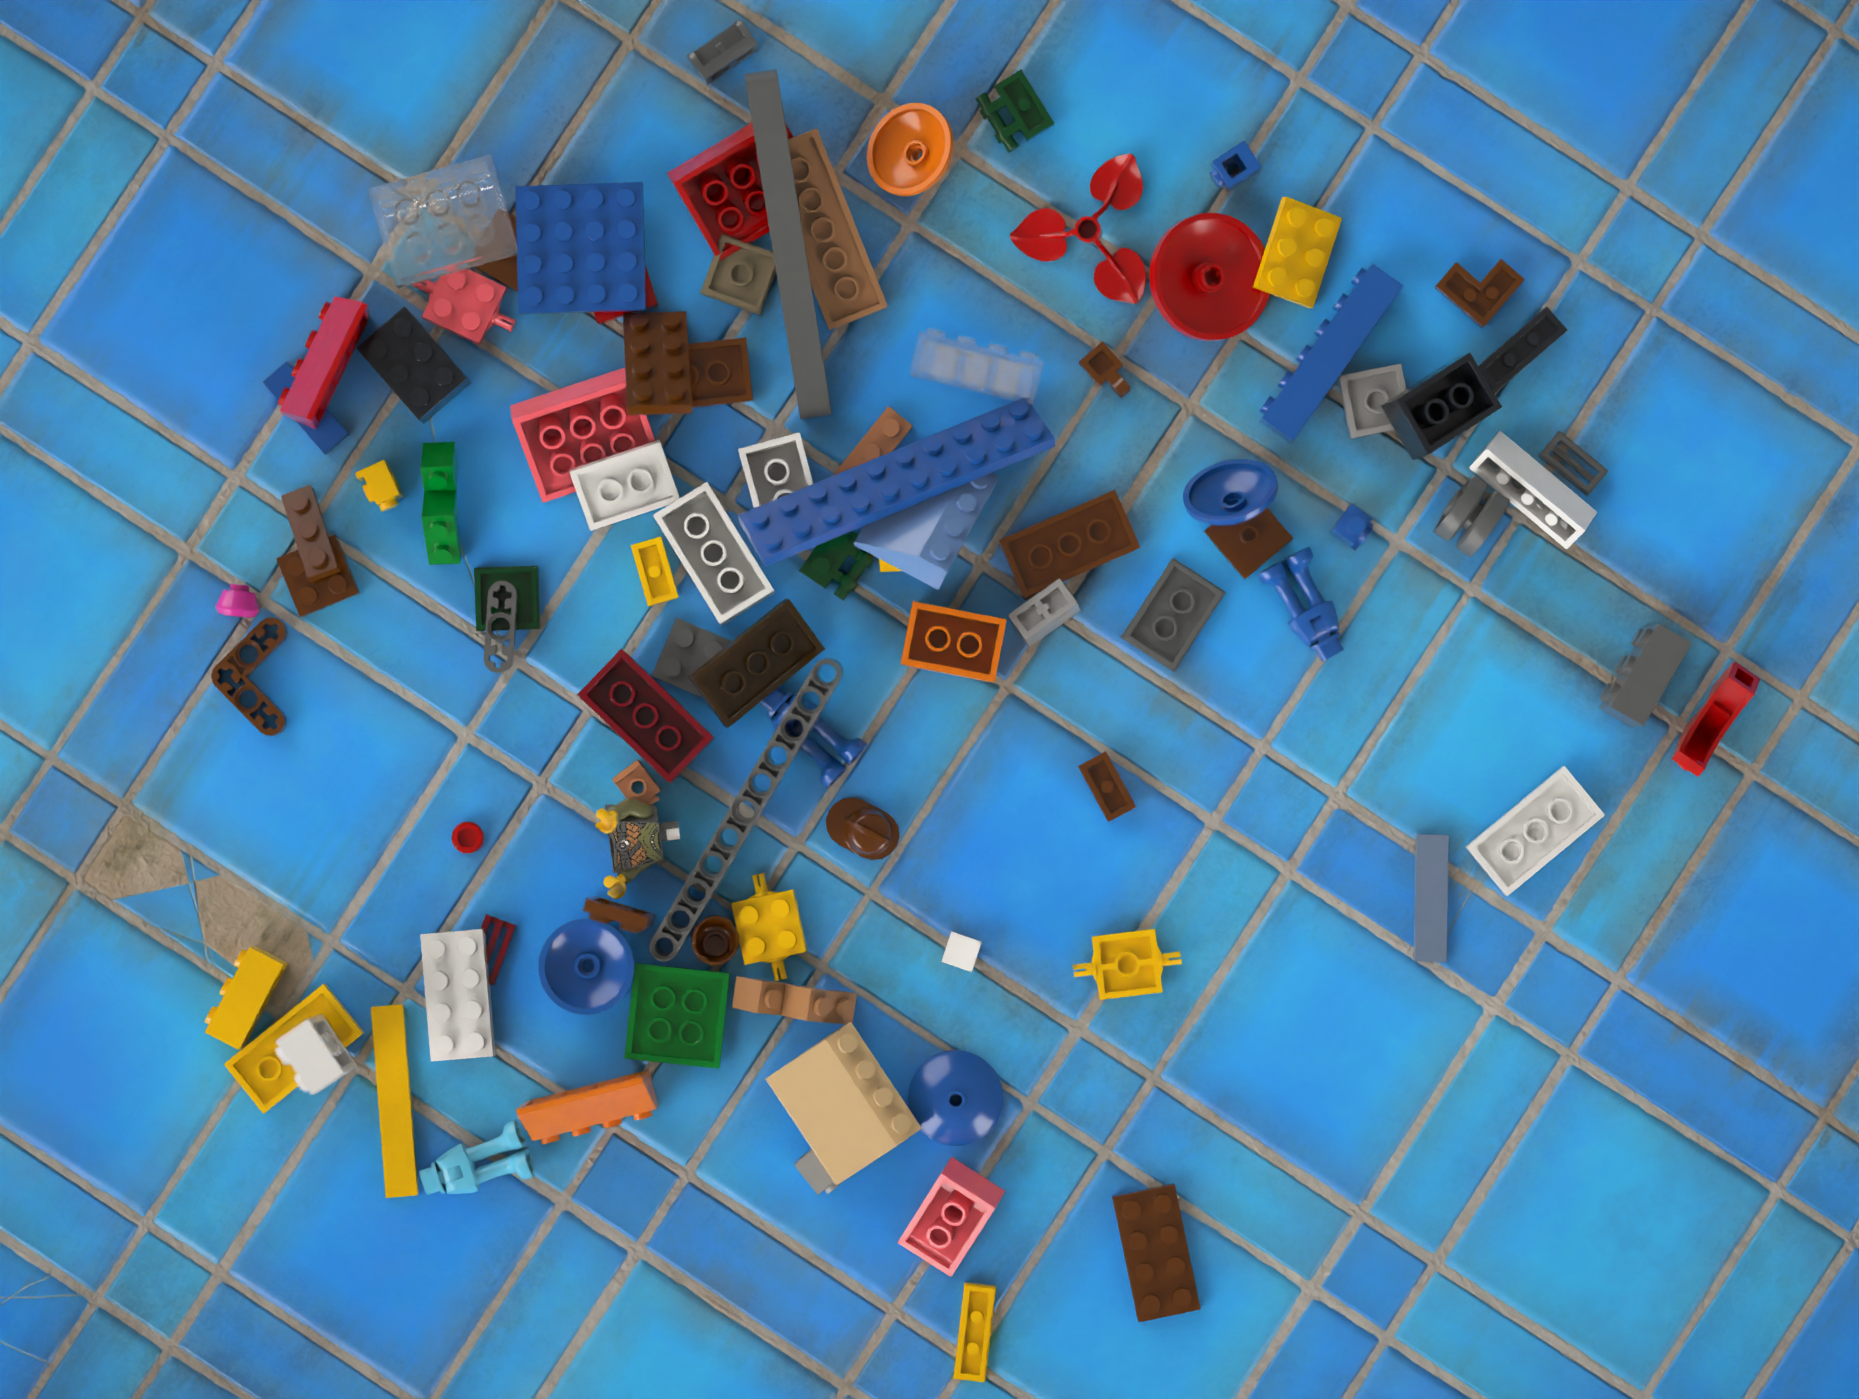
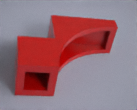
[1672,661,1760,777]

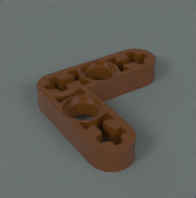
[211,617,288,736]

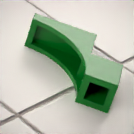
[420,442,461,565]

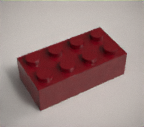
[577,649,715,784]

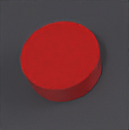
[451,822,485,854]

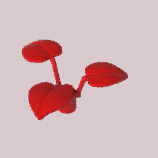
[1010,154,1146,304]

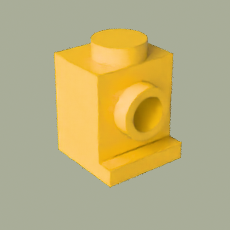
[355,460,404,512]

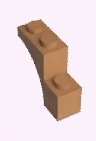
[732,976,857,1024]

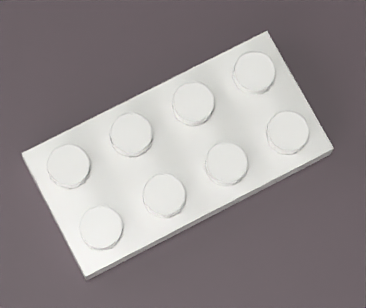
[1465,766,1605,896]
[420,929,496,1061]

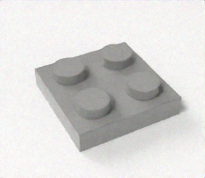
[1338,364,1406,439]

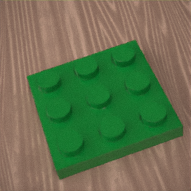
[624,963,730,1069]

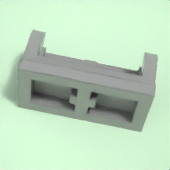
[1008,578,1080,647]

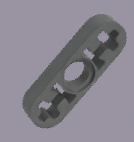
[484,581,518,673]

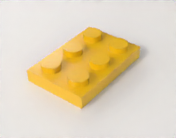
[1253,196,1342,308]

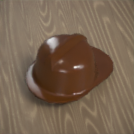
[826,797,899,860]

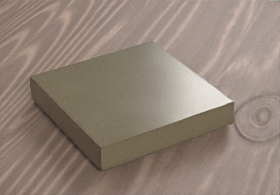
[700,234,776,315]

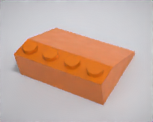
[516,1070,659,1144]

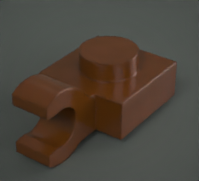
[1079,341,1131,398]

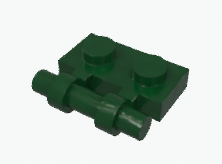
[975,70,1054,153]
[799,531,874,601]

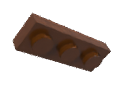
[281,484,341,582]

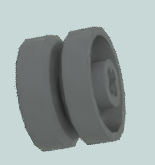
[1433,475,1510,557]

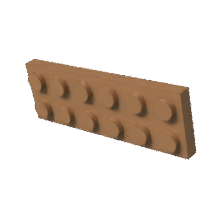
[788,128,888,330]

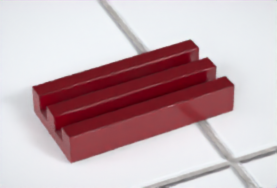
[481,914,517,985]

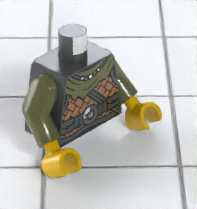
[596,798,680,899]

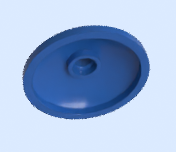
[1183,459,1278,526]
[538,919,635,1015]
[908,1050,1003,1146]

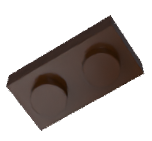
[1078,751,1136,822]

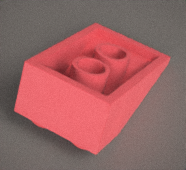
[898,1157,1005,1277]

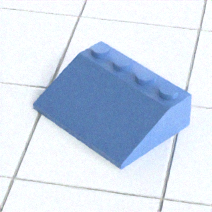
[853,473,999,590]

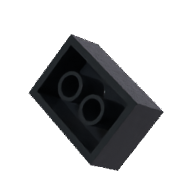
[357,306,471,424]
[1381,353,1502,460]

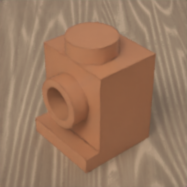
[612,760,662,805]

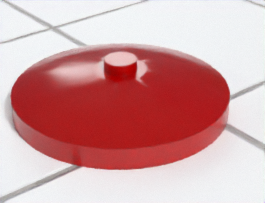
[1149,213,1269,341]

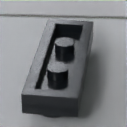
[1478,307,1567,394]

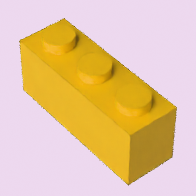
[205,946,288,1050]

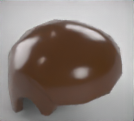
[691,915,739,966]

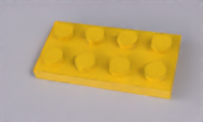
[224,984,365,1114]

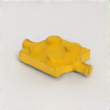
[731,873,808,981]
[1073,929,1182,1000]

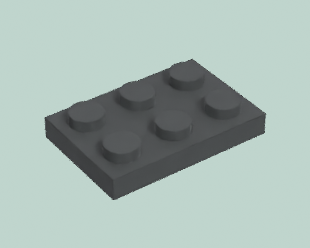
[651,618,732,698]

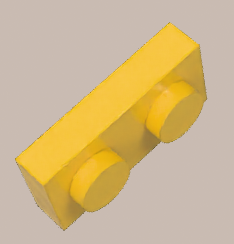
[630,537,679,607]

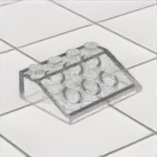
[368,154,519,288]

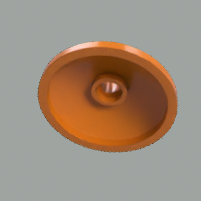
[867,103,954,196]

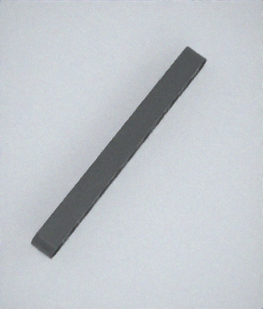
[745,69,832,420]
[650,658,844,961]

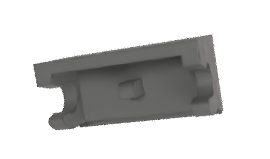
[687,19,759,85]

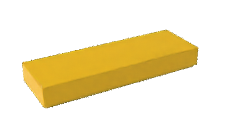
[953,1282,996,1382]

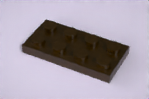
[688,598,825,728]

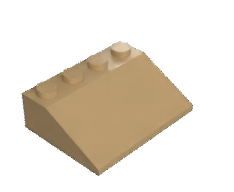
[765,1022,922,1185]

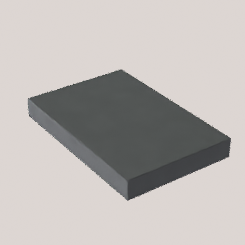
[1121,558,1226,672]

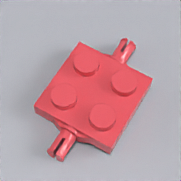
[413,260,516,346]

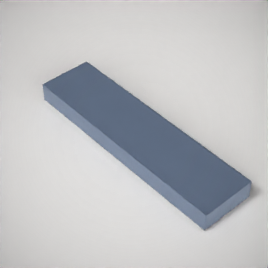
[1414,834,1449,962]

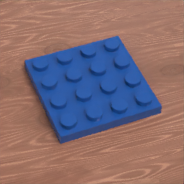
[515,182,647,314]

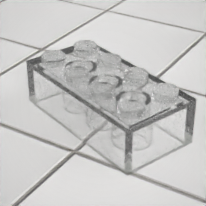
[910,329,1044,405]

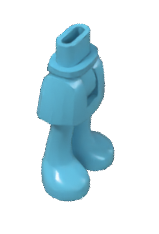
[419,1120,535,1195]

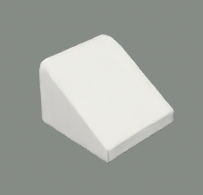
[941,931,982,972]

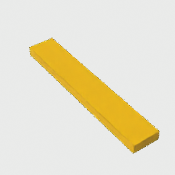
[371,1004,419,1198]

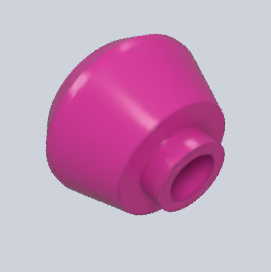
[215,584,259,618]

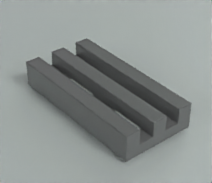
[1538,431,1608,496]

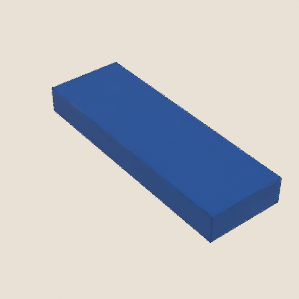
[263,362,350,455]

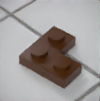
[1434,259,1525,328]

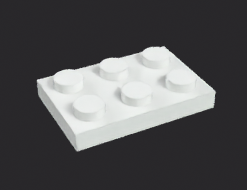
[569,440,680,531]

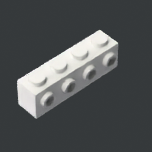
[1469,431,1597,549]

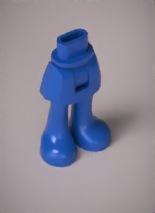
[1257,547,1344,661]
[760,687,867,789]

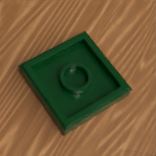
[474,566,541,632]

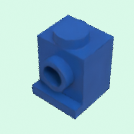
[1209,141,1261,191]
[1329,504,1374,550]

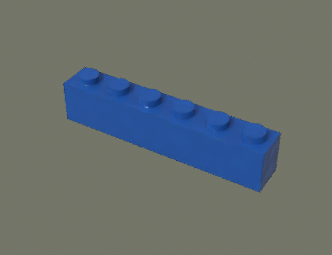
[1259,263,1404,443]

